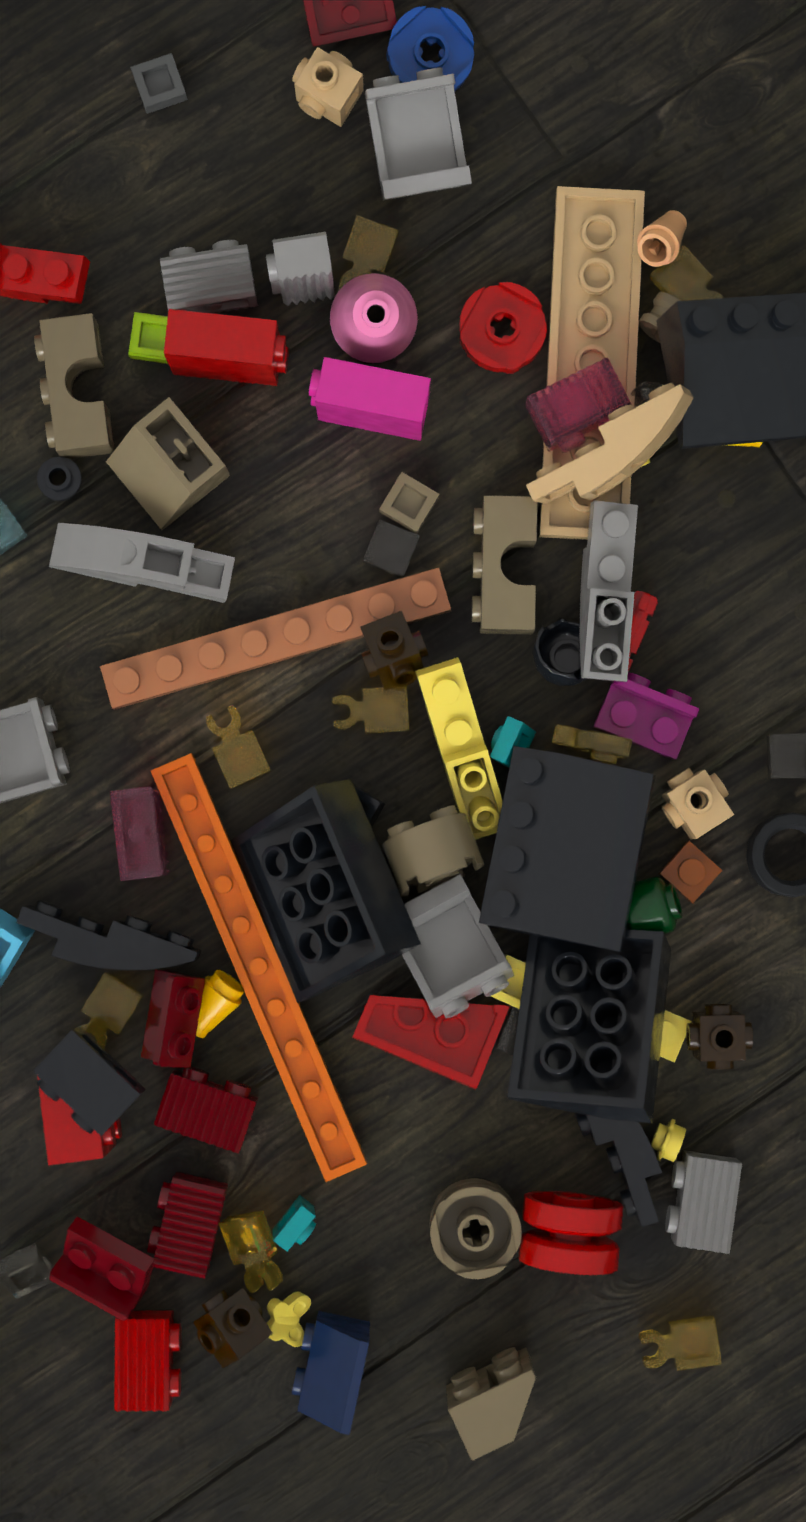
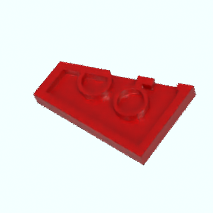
[352,995,510,1089]

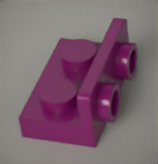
[593,672,699,760]

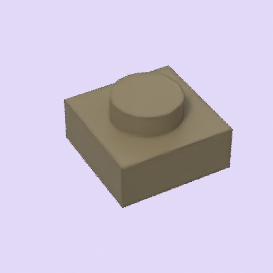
[379,472,440,534]

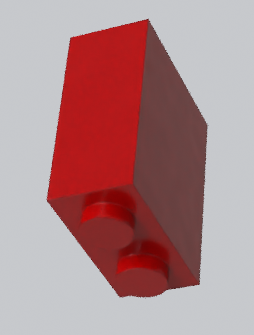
[164,309,289,386]

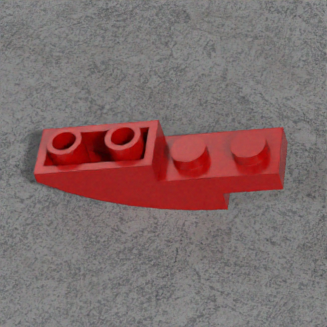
[0,243,90,304]

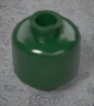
[627,877,683,934]

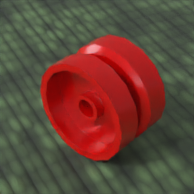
[519,1191,623,1275]

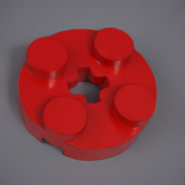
[459,282,547,374]

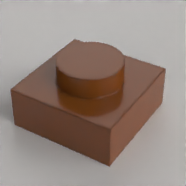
[658,841,722,903]

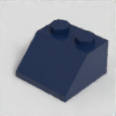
[292,1311,370,1435]

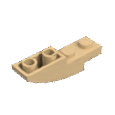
[526,383,693,504]

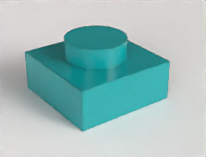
[490,716,536,768]
[272,1195,316,1252]

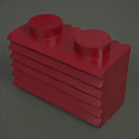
[153,1066,259,1153]
[147,1172,228,1279]

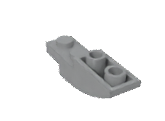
[580,500,638,682]
[49,523,235,603]

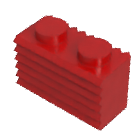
[114,1310,182,1412]

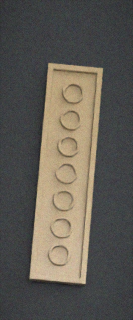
[539,186,645,540]

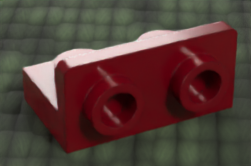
[303,0,397,47]
[141,969,205,1068]
[49,1216,155,1321]

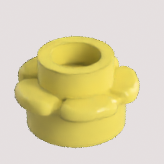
[651,1119,686,1162]

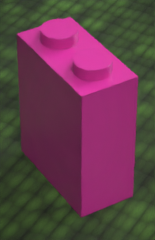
[309,357,431,441]

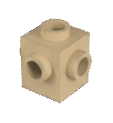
[293,47,364,127]
[661,768,734,839]

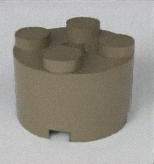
[382,805,485,896]
[429,1178,522,1279]

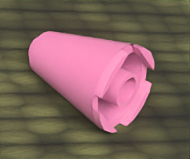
[330,273,418,363]

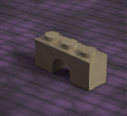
[34,313,115,459]
[472,496,537,635]

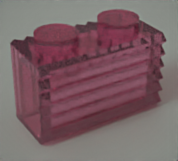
[525,357,631,453]
[110,786,170,881]

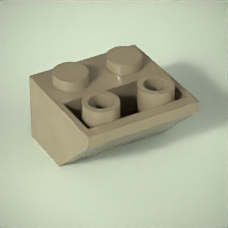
[106,397,230,530]
[446,1347,536,1461]

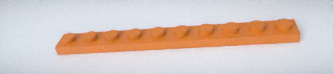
[151,753,367,1182]

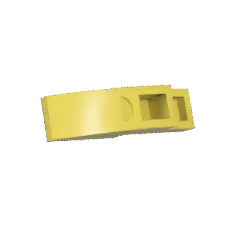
[415,657,503,840]

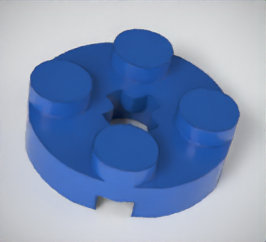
[386,6,474,91]

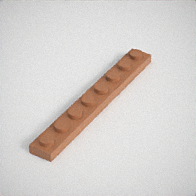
[100,568,451,710]

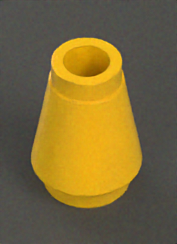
[196,970,244,1038]

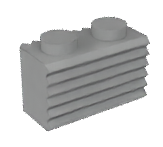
[266,232,335,306]
[160,240,258,313]
[665,1150,742,1254]

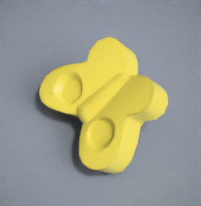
[267,1292,311,1347]

